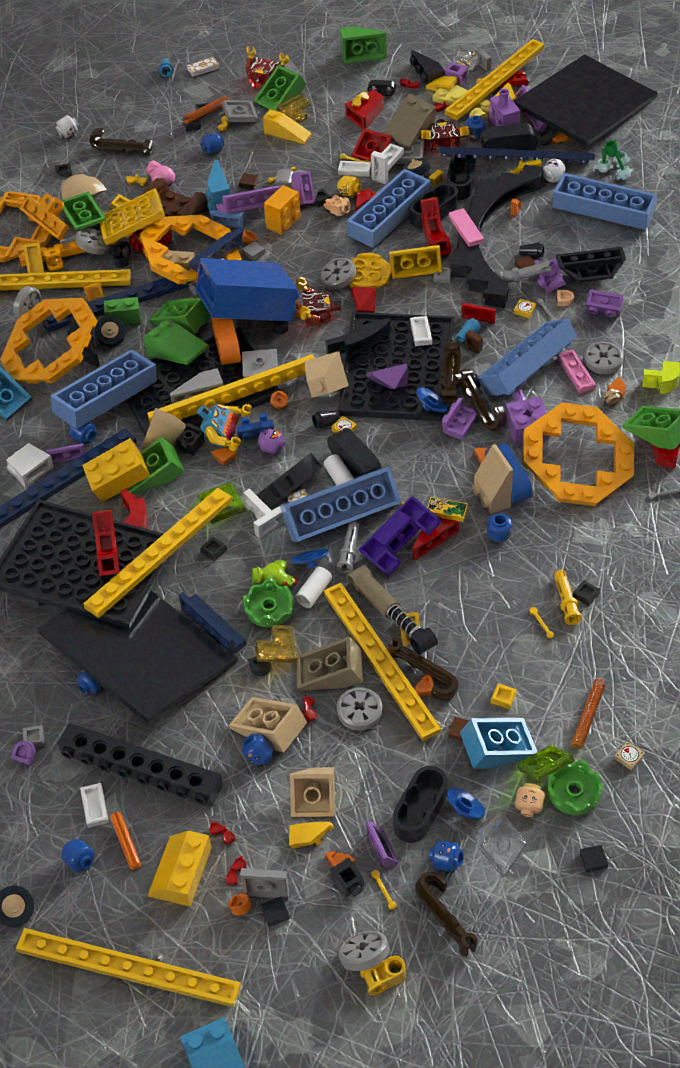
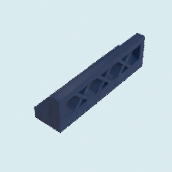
[188,227,244,273]
[179,592,247,654]

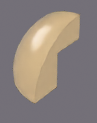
[61,174,106,200]
[141,408,186,451]

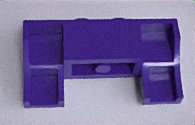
[358,496,442,576]

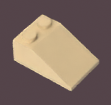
[472,444,513,515]
[229,697,307,752]

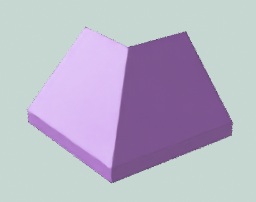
[366,364,408,389]

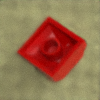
[351,128,393,162]

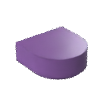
[11,741,36,765]

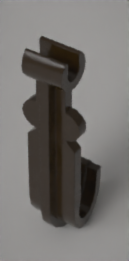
[89,128,154,156]
[440,342,461,402]
[455,369,507,431]
[388,637,459,700]
[415,872,478,957]

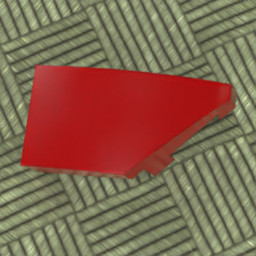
[355,188,377,211]

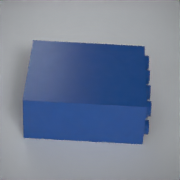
[195,258,299,321]

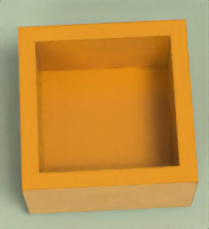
[264,185,301,235]

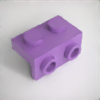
[534,258,566,293]
[585,289,624,317]
[442,397,478,440]

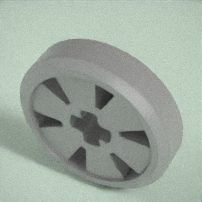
[75,228,111,255]
[320,258,357,290]
[13,286,41,320]
[584,342,623,374]
[337,687,382,731]
[338,931,390,971]

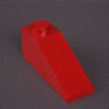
[412,518,459,560]

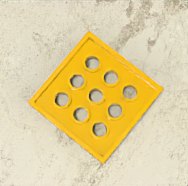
[100,188,165,245]

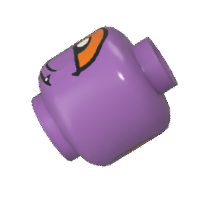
[257,428,286,454]

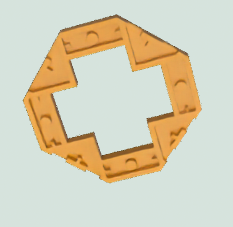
[0,191,52,263]
[139,215,242,285]
[0,298,98,384]
[522,402,634,507]

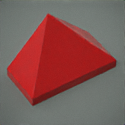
[351,287,376,313]
[461,303,496,324]

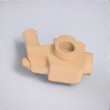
[323,195,350,216]

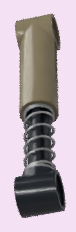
[346,565,438,655]

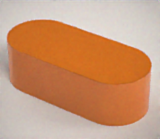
[211,317,241,365]

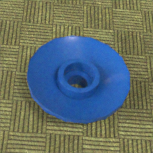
[416,387,447,413]
[291,549,329,568]
[446,788,485,820]

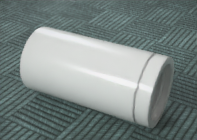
[324,454,354,485]
[295,567,332,608]

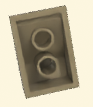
[383,94,436,149]
[296,636,363,691]

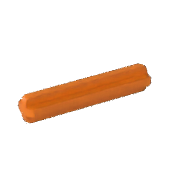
[110,812,141,870]

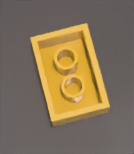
[82,438,151,503]

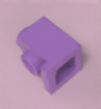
[445,62,468,87]

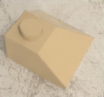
[304,351,349,398]
[290,767,335,817]

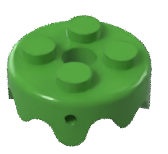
[243,578,294,628]
[547,760,603,815]

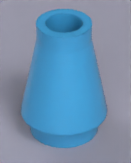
[159,58,173,77]
[456,318,481,343]

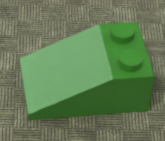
[340,26,387,63]
[253,65,307,111]
[61,191,106,231]
[149,297,211,335]
[143,321,209,365]
[622,406,680,450]
[128,437,185,495]

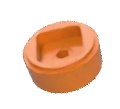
[242,230,257,244]
[270,391,288,410]
[228,893,252,916]

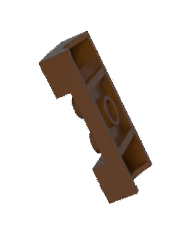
[141,178,208,217]

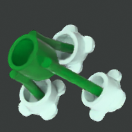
[594,140,633,180]

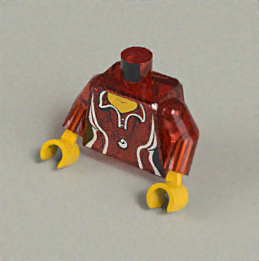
[245,46,290,88]
[421,119,470,151]
[296,277,342,327]

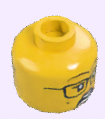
[337,176,362,198]

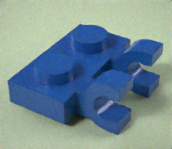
[237,413,274,440]

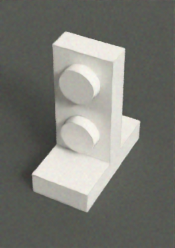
[371,143,404,184]
[243,489,285,539]

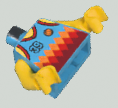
[197,404,252,451]

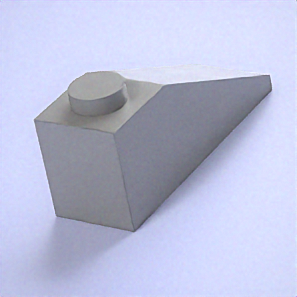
[170,368,223,404]

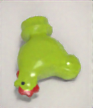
[251,559,298,587]

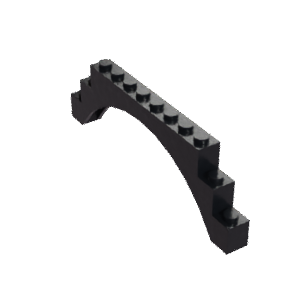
[450,165,543,308]

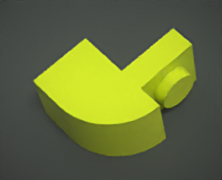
[642,361,680,394]

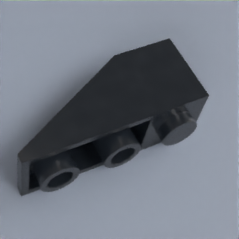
[410,50,445,85]

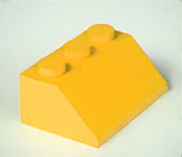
[389,245,442,279]
[148,831,212,907]

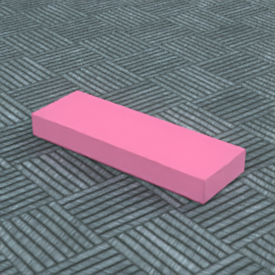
[449,208,484,247]
[557,349,596,394]

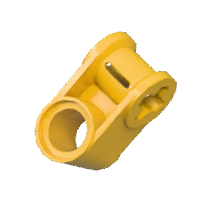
[360,956,407,996]

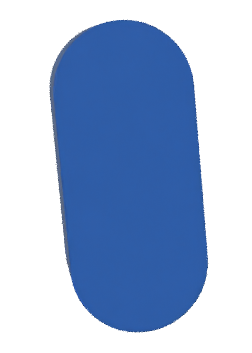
[485,444,532,504]

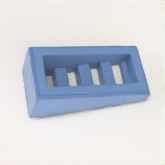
[210,210,246,229]

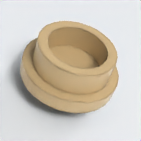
[603,389,621,405]

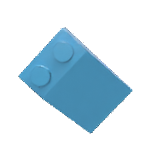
[205,160,230,212]
[0,366,32,420]
[460,718,538,769]
[180,1017,245,1068]

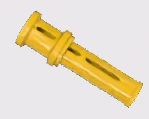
[553,570,582,625]

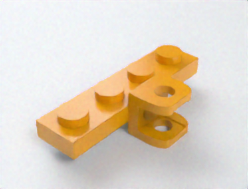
[19,193,70,241]
[18,240,85,271]

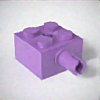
[488,89,520,127]
[505,389,550,444]

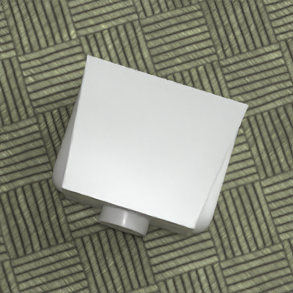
[6,443,54,488]

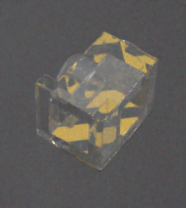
[456,47,478,71]

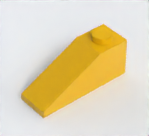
[263,110,312,144]

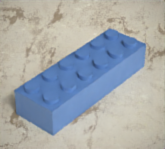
[347,169,431,248]
[552,173,657,230]
[477,318,577,397]
[51,349,157,429]
[280,467,402,542]

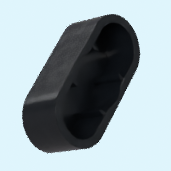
[479,123,538,157]
[447,154,476,200]
[410,183,458,229]
[327,428,382,478]
[393,766,448,843]

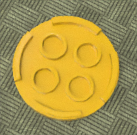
[348,253,392,290]

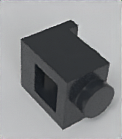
[177,423,205,456]
[330,858,364,897]

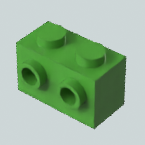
[104,297,141,325]

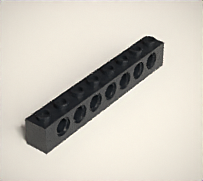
[57,723,223,806]

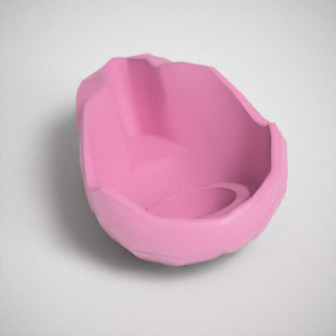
[146,161,175,186]

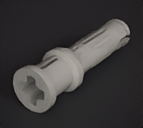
[499,261,551,283]
[336,521,360,574]

